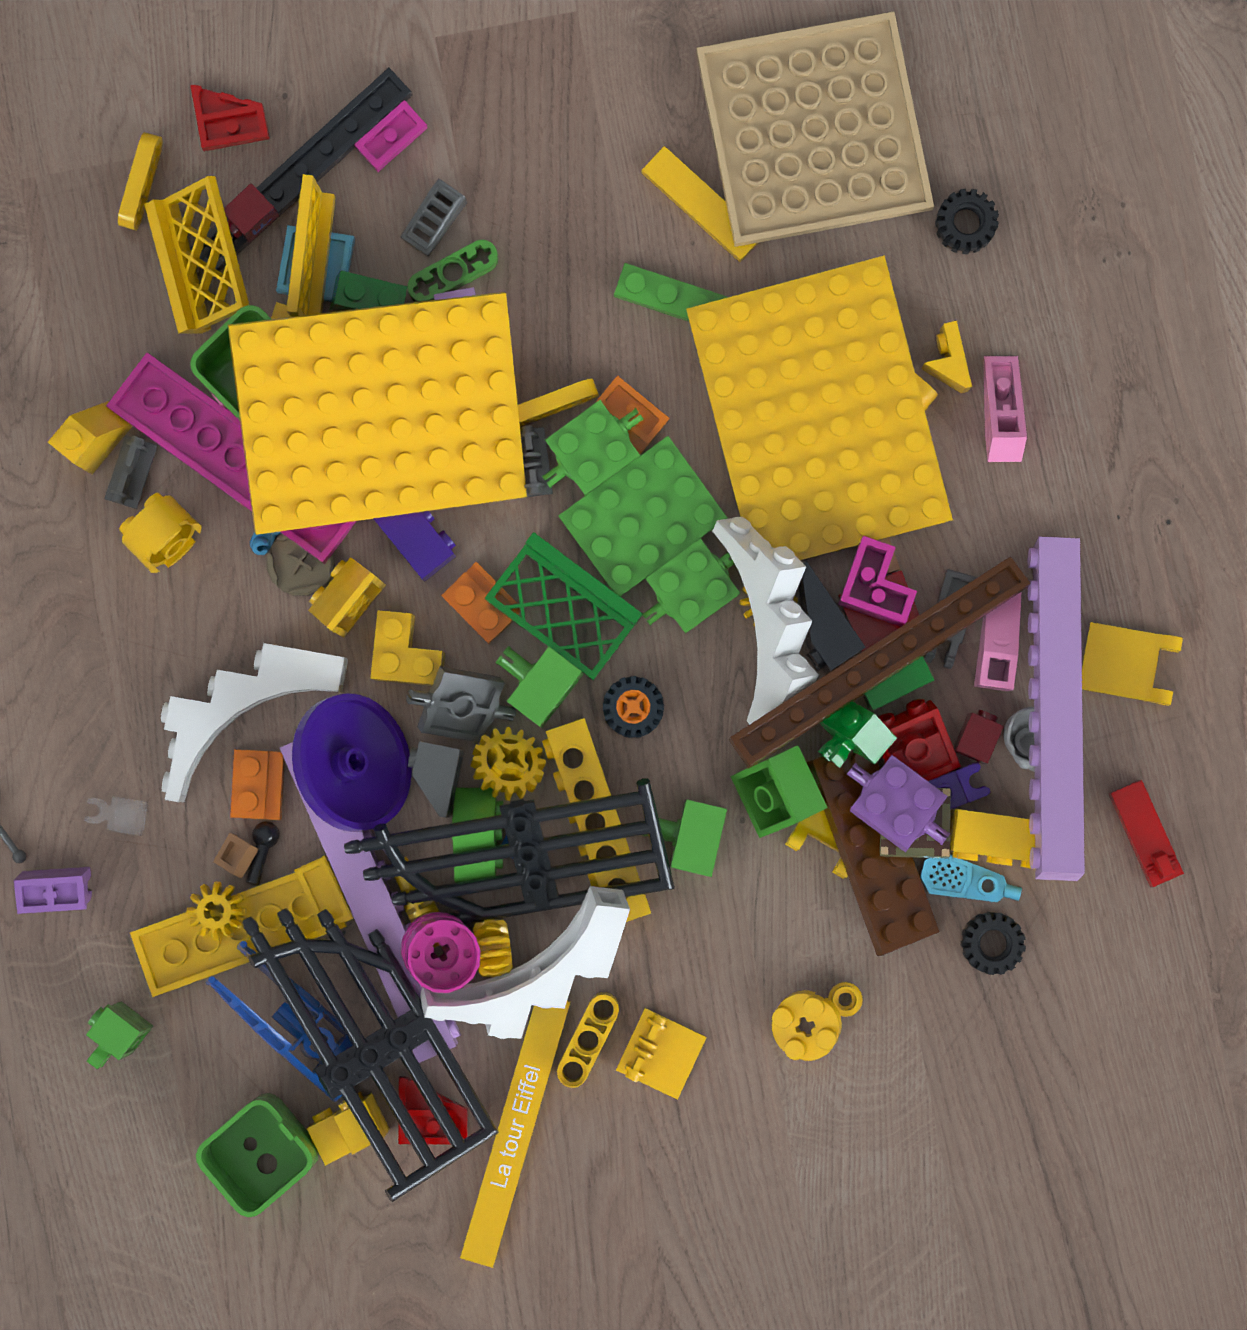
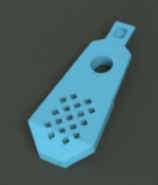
[920,855,1022,902]

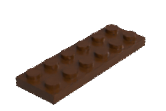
[806,751,940,956]

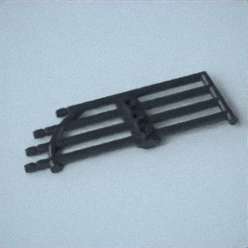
[344,778,675,924]
[242,908,499,1202]

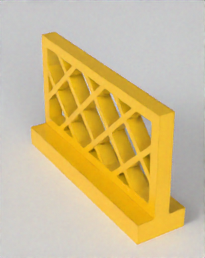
[286,174,336,318]
[144,176,249,334]

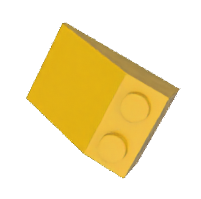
[308,557,386,638]

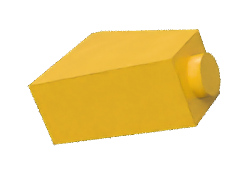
[48,401,132,475]

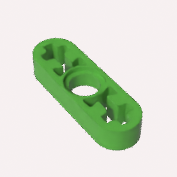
[408,240,498,302]

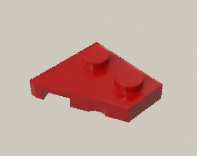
[190,85,270,152]
[398,1076,468,1145]

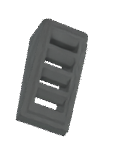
[401,178,467,257]

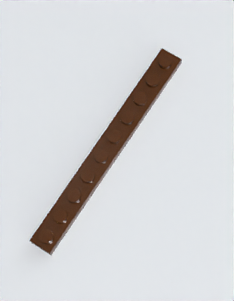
[729,556,1031,769]

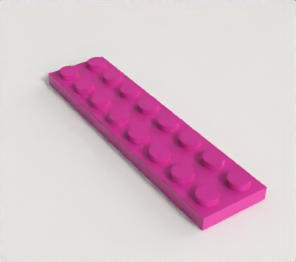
[106,353,357,564]

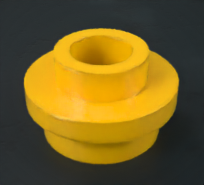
[828,982,863,1017]

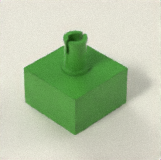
[495,646,583,728]
[730,745,828,838]
[642,799,727,877]

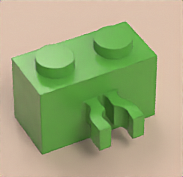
[86,1001,153,1070]

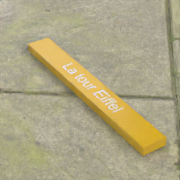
[460,1000,571,1268]

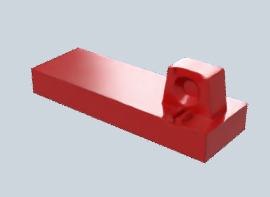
[1108,780,1184,887]

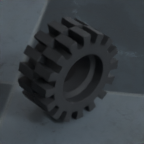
[935,188,999,254]
[961,912,1026,975]

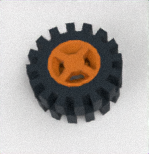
[603,676,664,738]

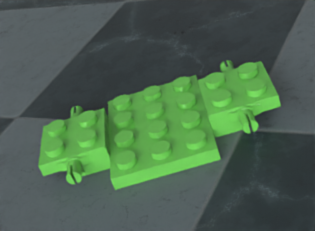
[542,400,741,634]

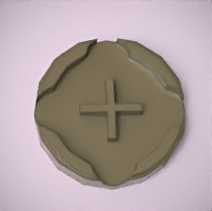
[267,534,335,596]

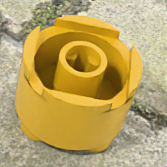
[119,492,201,573]

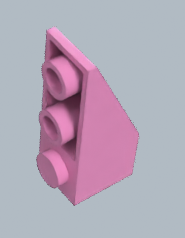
[974,593,1021,691]

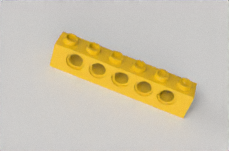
[542,718,651,922]

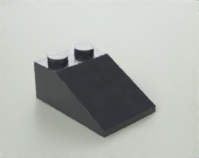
[799,562,865,674]

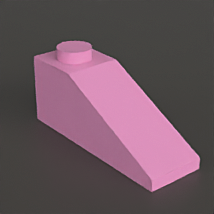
[983,356,1027,462]

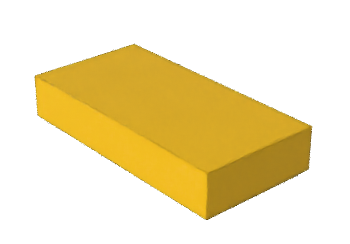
[294,855,354,932]

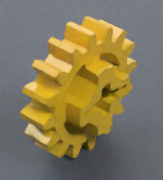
[470,727,546,801]

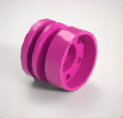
[401,912,481,993]

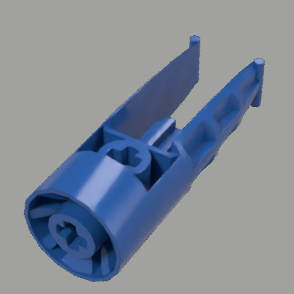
[205,941,353,1102]

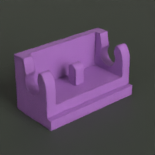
[14,867,92,914]

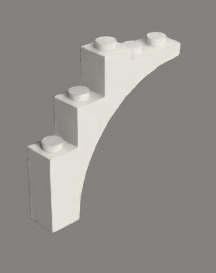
[713,517,819,725]
[161,643,348,802]
[420,886,630,1039]

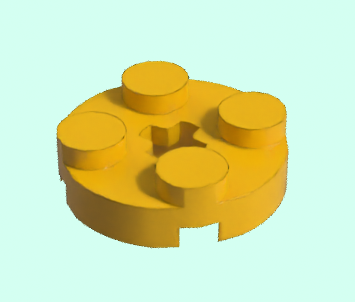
[772,990,842,1061]

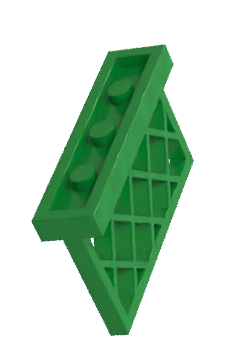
[484,532,643,681]

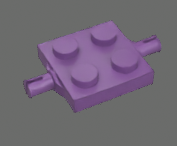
[847,755,951,853]

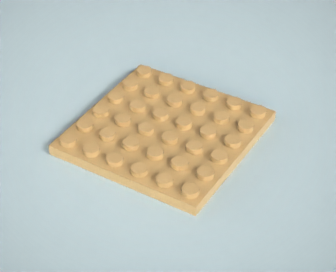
[696,12,934,247]

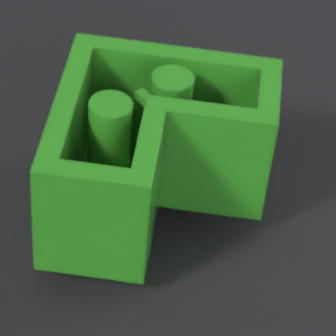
[452,788,504,883]

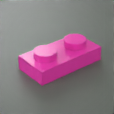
[354,100,428,172]

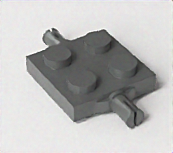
[406,666,516,742]

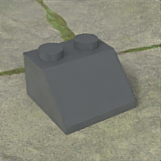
[408,741,465,818]

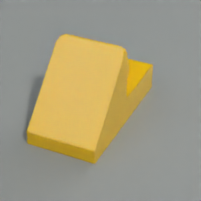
[921,321,972,393]

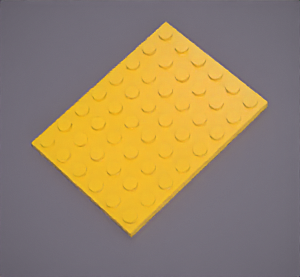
[686,255,953,560]
[228,292,527,535]

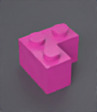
[838,536,917,627]

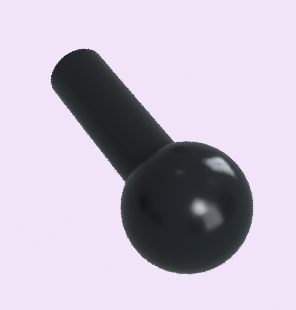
[246,821,279,886]

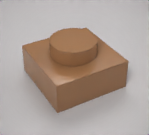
[213,832,259,879]

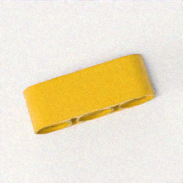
[557,992,619,1088]

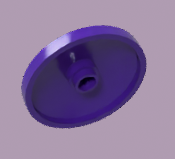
[292,693,412,832]

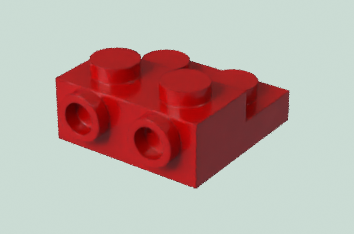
[878,699,961,781]

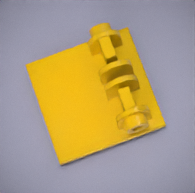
[616,1008,707,1100]

